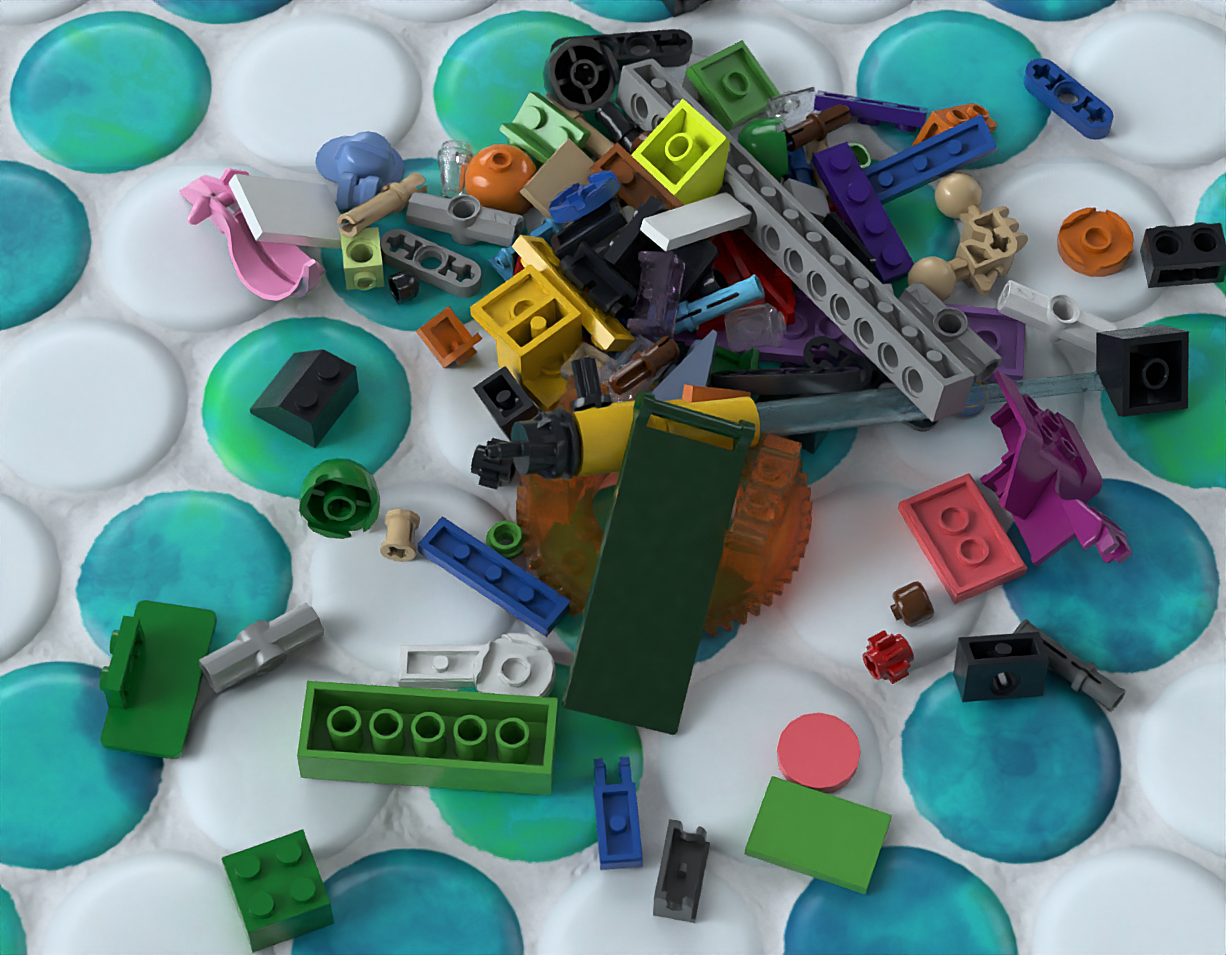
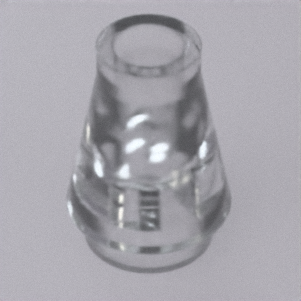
[437,140,474,199]

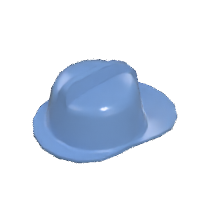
[315,131,404,188]

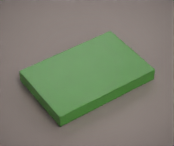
[744,776,892,895]

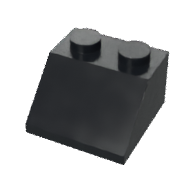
[1096,325,1189,417]
[250,349,359,448]

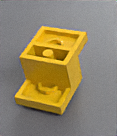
[470,264,608,411]

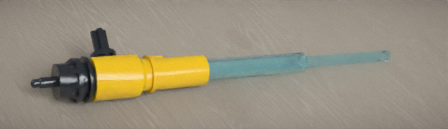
[485,357,1105,480]

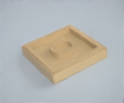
[519,138,617,228]

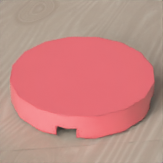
[777,713,861,793]

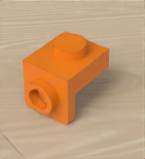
[416,306,482,368]

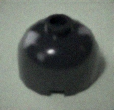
[543,37,620,112]

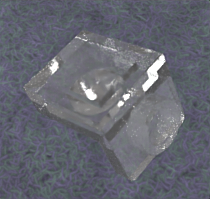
[723,303,786,353]

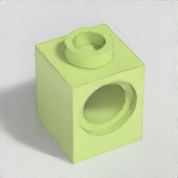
[340,227,385,290]

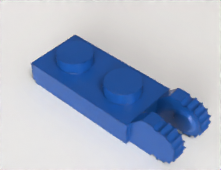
[593,756,643,870]

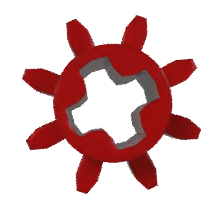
[863,630,914,684]

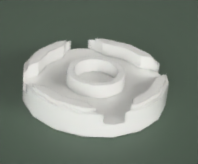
[473,633,556,697]

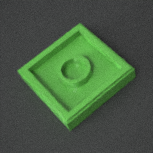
[685,40,784,132]

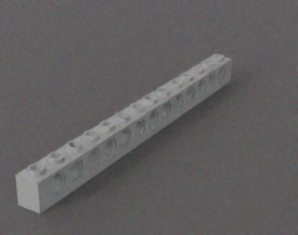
[615,58,975,422]

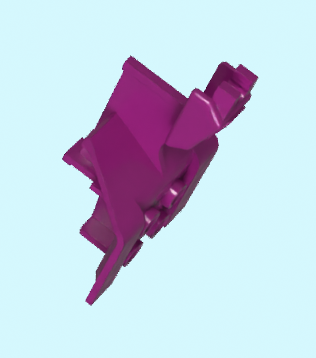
[980,370,1132,567]

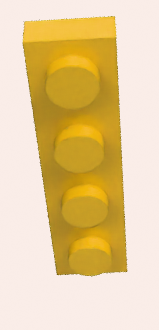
[512,235,636,352]

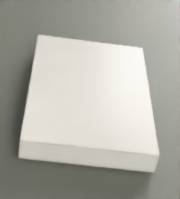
[229,174,345,249]

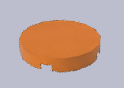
[1057,208,1134,277]

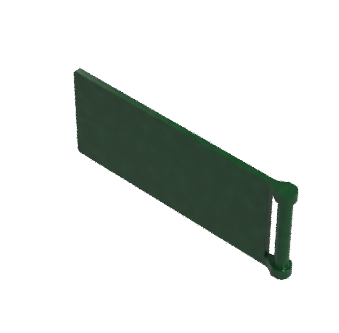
[561,391,755,735]

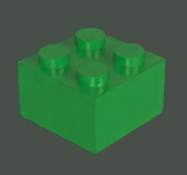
[221,829,334,952]

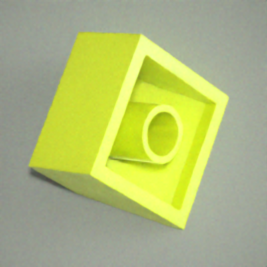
[631,99,730,205]

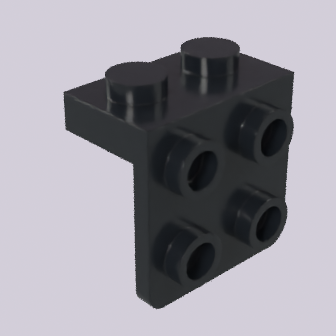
[603,195,720,310]

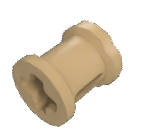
[380,509,420,562]

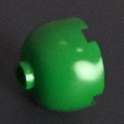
[737,117,788,185]
[299,458,380,539]

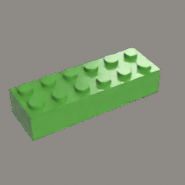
[297,681,558,796]

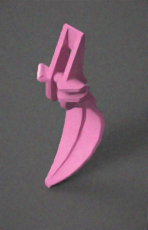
[179,168,326,301]

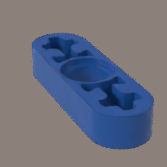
[1023,58,1113,140]

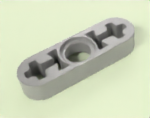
[380,229,482,298]

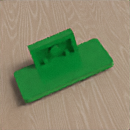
[99,600,217,760]

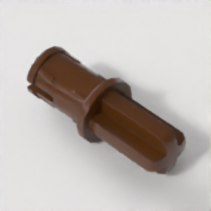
[781,104,852,152]
[608,336,680,395]

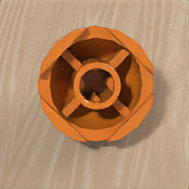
[464,144,537,215]

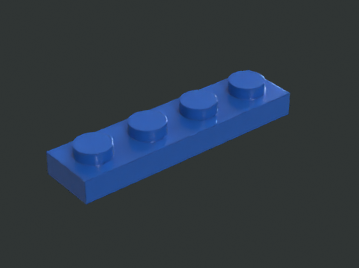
[863,114,998,205]
[417,516,571,637]

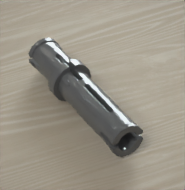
[1014,619,1126,712]

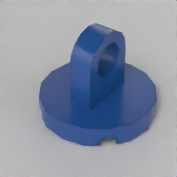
[548,171,621,224]

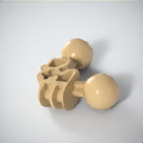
[908,172,1028,302]

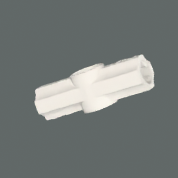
[996,280,1117,353]

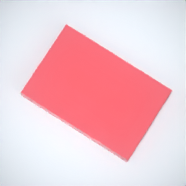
[898,473,1027,604]

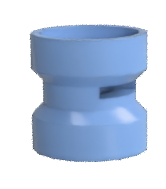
[337,171,382,211]

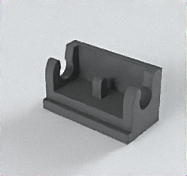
[653,819,710,923]

